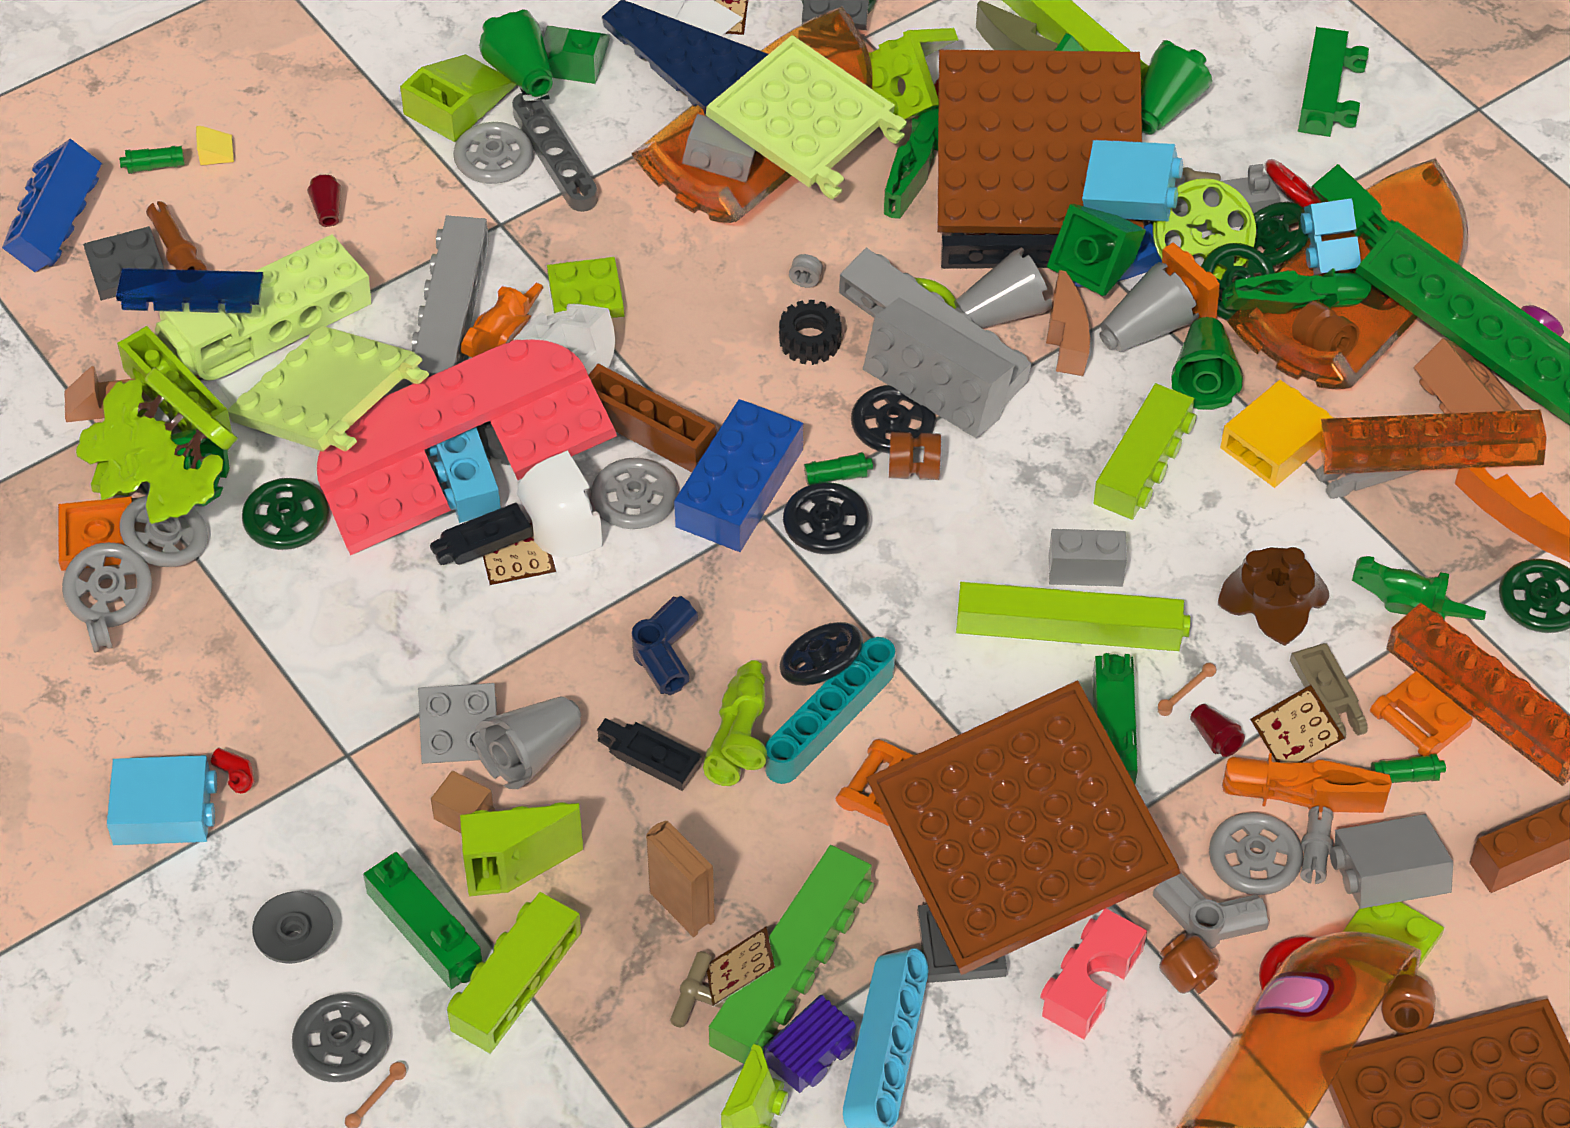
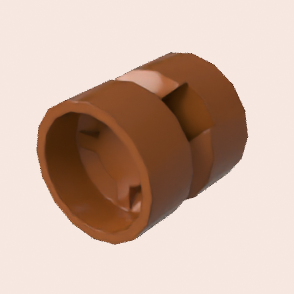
[1292,301,1359,364]
[889,431,941,480]

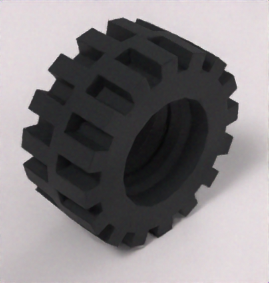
[779,300,842,365]

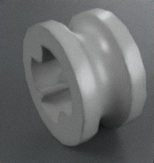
[789,254,823,288]
[85,615,113,653]

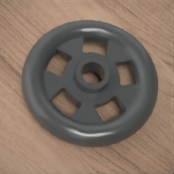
[292,994,389,1082]

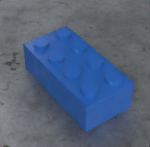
[674,399,803,552]

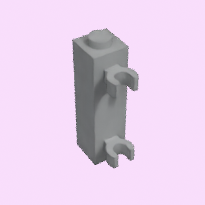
[1148,164,1280,237]

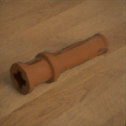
[146,201,207,286]

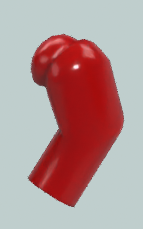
[211,748,254,794]

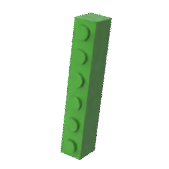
[709,844,874,1064]

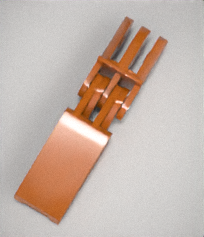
[1222,753,1392,813]

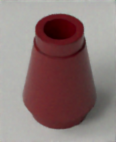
[307,174,341,227]
[1190,704,1245,757]

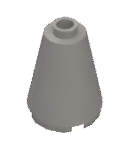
[954,247,1052,329]
[1099,262,1199,352]
[475,696,581,789]

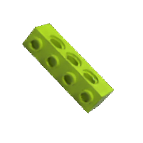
[117,326,232,432]

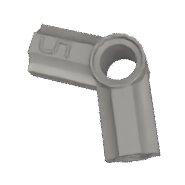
[1153,872,1269,949]

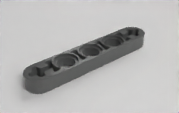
[512,93,598,212]

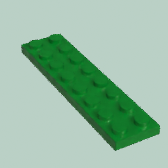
[1355,221,1570,425]

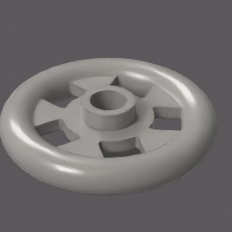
[453,122,533,184]
[591,458,678,529]
[120,495,207,567]
[62,542,152,627]
[1209,812,1303,895]

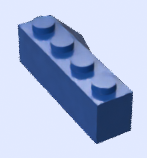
[2,138,102,272]

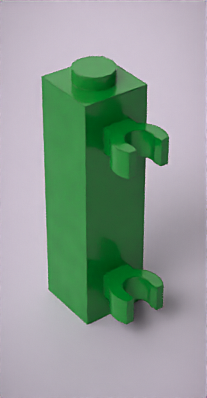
[1298,26,1369,137]
[1092,653,1138,784]
[363,852,482,990]

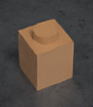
[431,770,495,833]

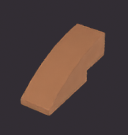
[1046,270,1090,376]

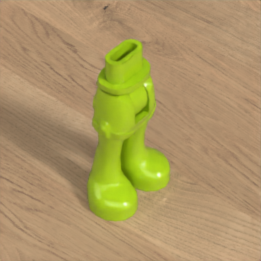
[703,660,767,786]

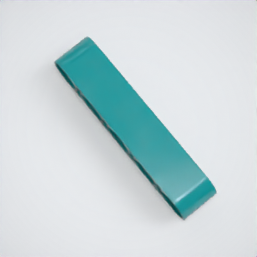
[765,637,895,784]

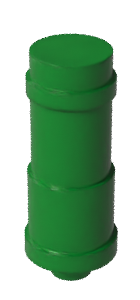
[119,145,185,174]
[804,452,873,485]
[1370,753,1446,783]

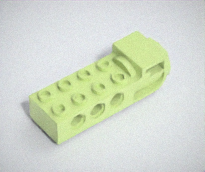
[155,234,371,380]

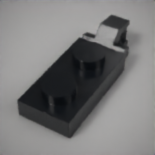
[597,718,702,791]

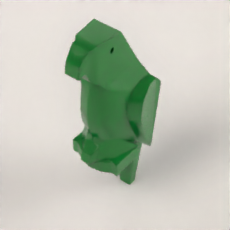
[1352,556,1486,621]

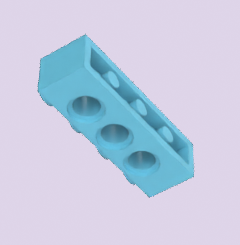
[427,427,501,523]

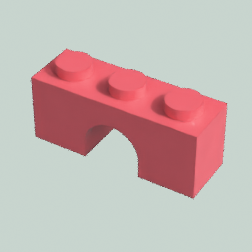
[1040,908,1147,1039]

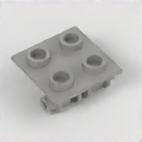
[418,683,497,764]

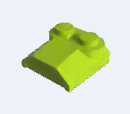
[721,1044,789,1128]

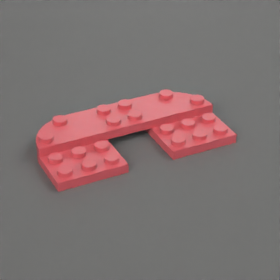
[317,339,617,555]

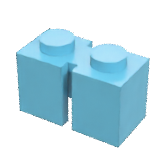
[1301,198,1361,275]

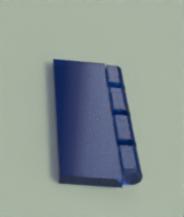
[116,268,264,314]

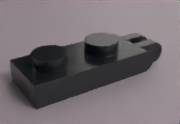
[430,502,532,565]

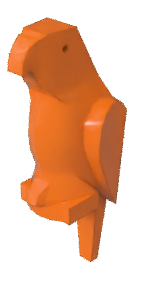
[461,282,543,358]

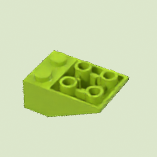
[400,54,516,142]
[460,802,583,896]

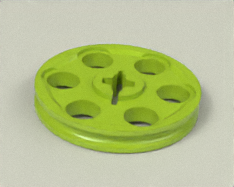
[1153,178,1256,280]

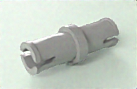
[1300,806,1334,884]

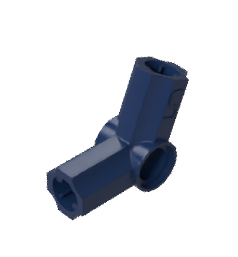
[632,596,698,696]

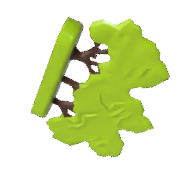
[76,366,238,524]

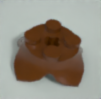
[1218,547,1329,646]

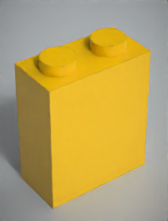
[1220,380,1335,488]

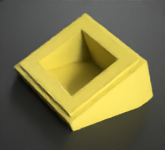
[196,126,234,165]

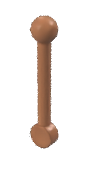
[1157,663,1217,716]
[345,1062,406,1128]

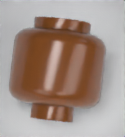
[1159,933,1219,994]
[1381,974,1436,1034]

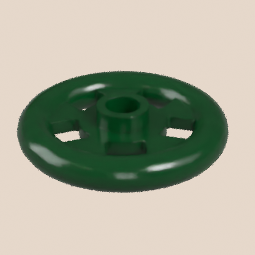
[1240,202,1309,267]
[1201,243,1277,323]
[242,478,329,550]
[1499,559,1570,633]

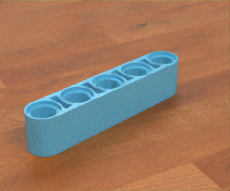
[843,948,928,1128]

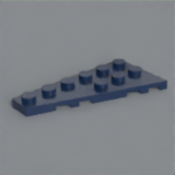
[602,0,769,117]

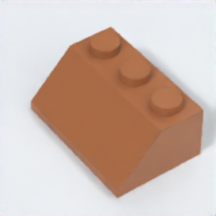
[1413,338,1536,448]

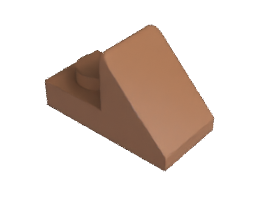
[64,366,134,423]

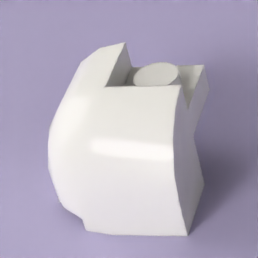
[514,304,615,374]
[517,450,603,558]

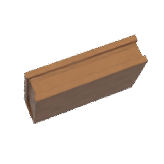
[646,821,715,938]

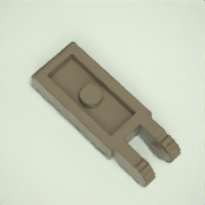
[1290,643,1368,741]

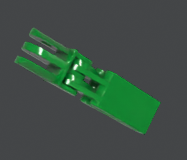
[884,106,939,219]
[1311,164,1395,251]
[1222,268,1371,314]

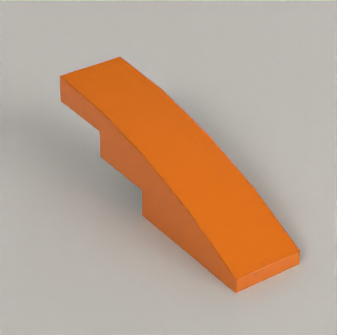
[1455,456,1570,563]

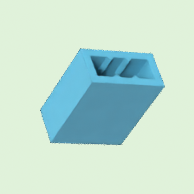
[1082,140,1183,221]
[107,755,217,845]

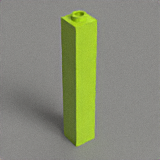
[1002,0,1148,87]
[956,582,1190,651]

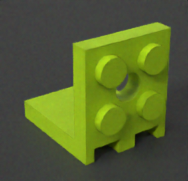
[859,28,958,121]

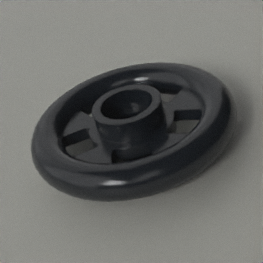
[851,385,936,453]
[783,482,870,555]
[779,622,863,686]

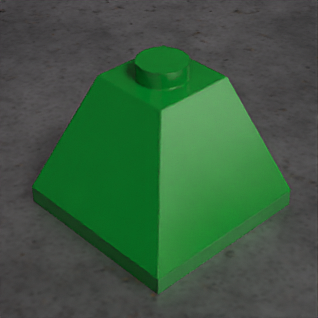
[543,25,610,84]
[1047,204,1146,296]

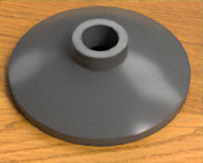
[252,892,333,964]

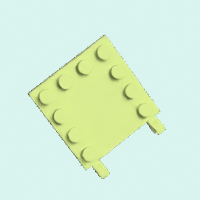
[706,35,907,199]
[228,326,429,451]

